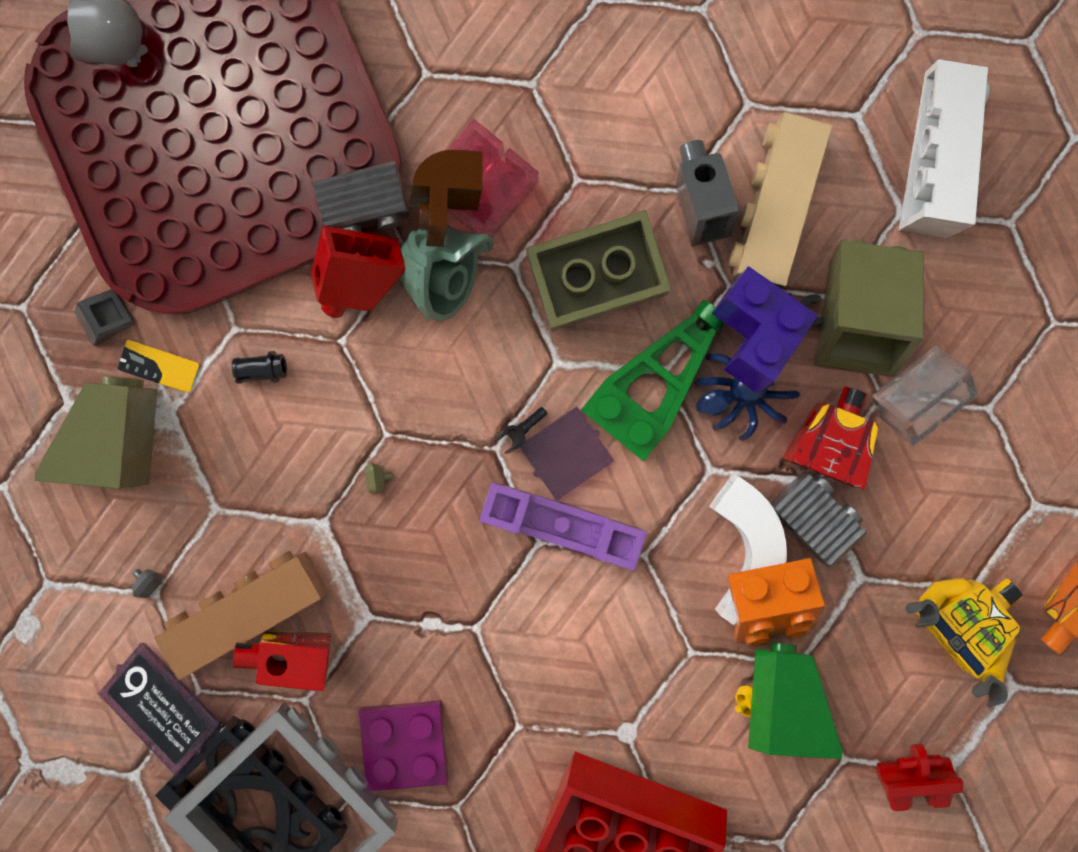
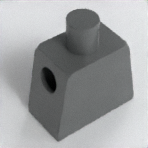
[676,140,740,246]

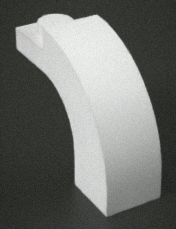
[709,474,787,625]

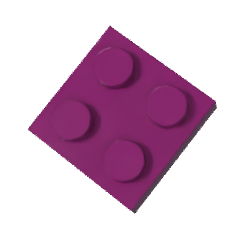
[359,700,448,791]

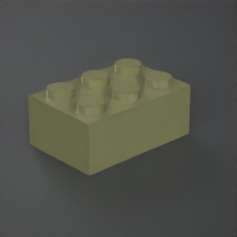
[526,210,671,332]

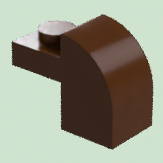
[410,150,483,247]

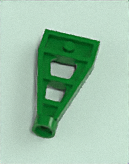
[581,300,725,461]

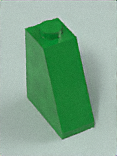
[748,642,842,759]

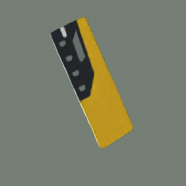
[118,340,199,393]

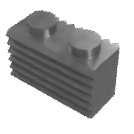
[313,161,411,232]
[770,473,867,568]

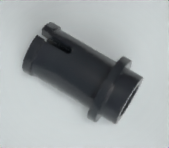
[232,351,287,384]

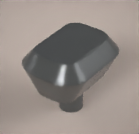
[132,569,162,598]

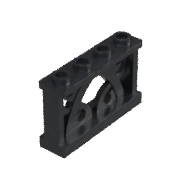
[155,716,348,852]

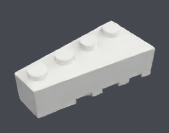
[898,59,990,238]

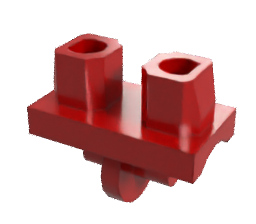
[876,744,963,811]

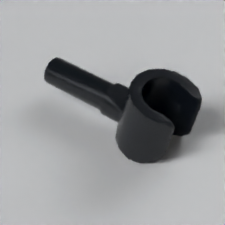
[494,407,547,454]

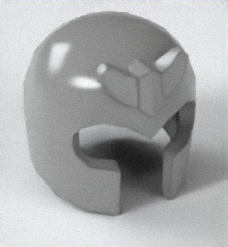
[67,0,148,67]

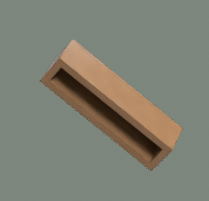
[154,551,329,681]

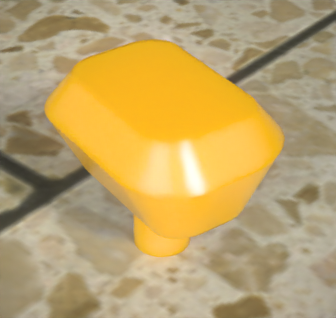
[735,686,753,717]

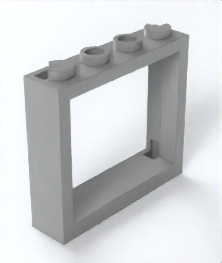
[164,702,398,852]

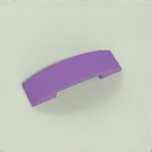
[479,482,647,571]

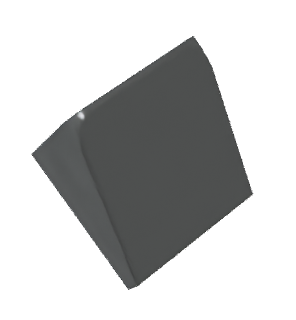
[74,289,134,346]

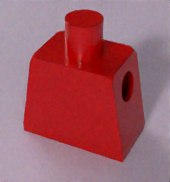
[311,226,405,318]

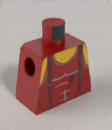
[783,386,878,490]
[233,631,331,691]

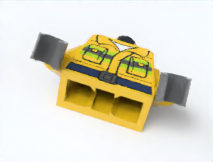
[906,578,1023,707]

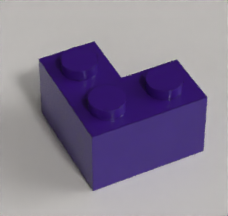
[712,266,818,394]

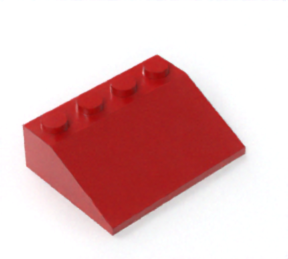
[534,751,727,852]

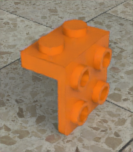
[727,558,825,647]

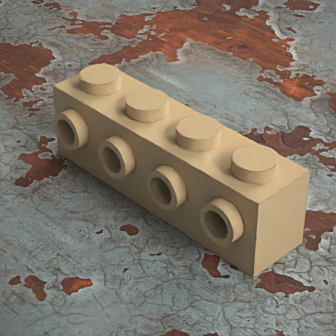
[728,112,832,289]

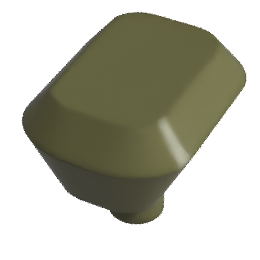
[364,463,393,495]

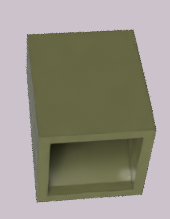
[815,240,924,377]
[35,376,158,489]

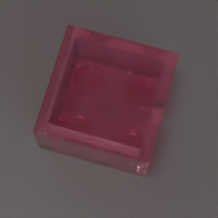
[447,119,539,238]

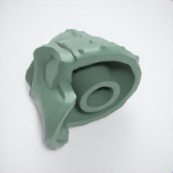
[399,223,494,321]

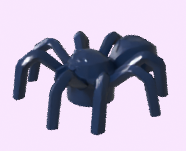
[694,353,800,441]

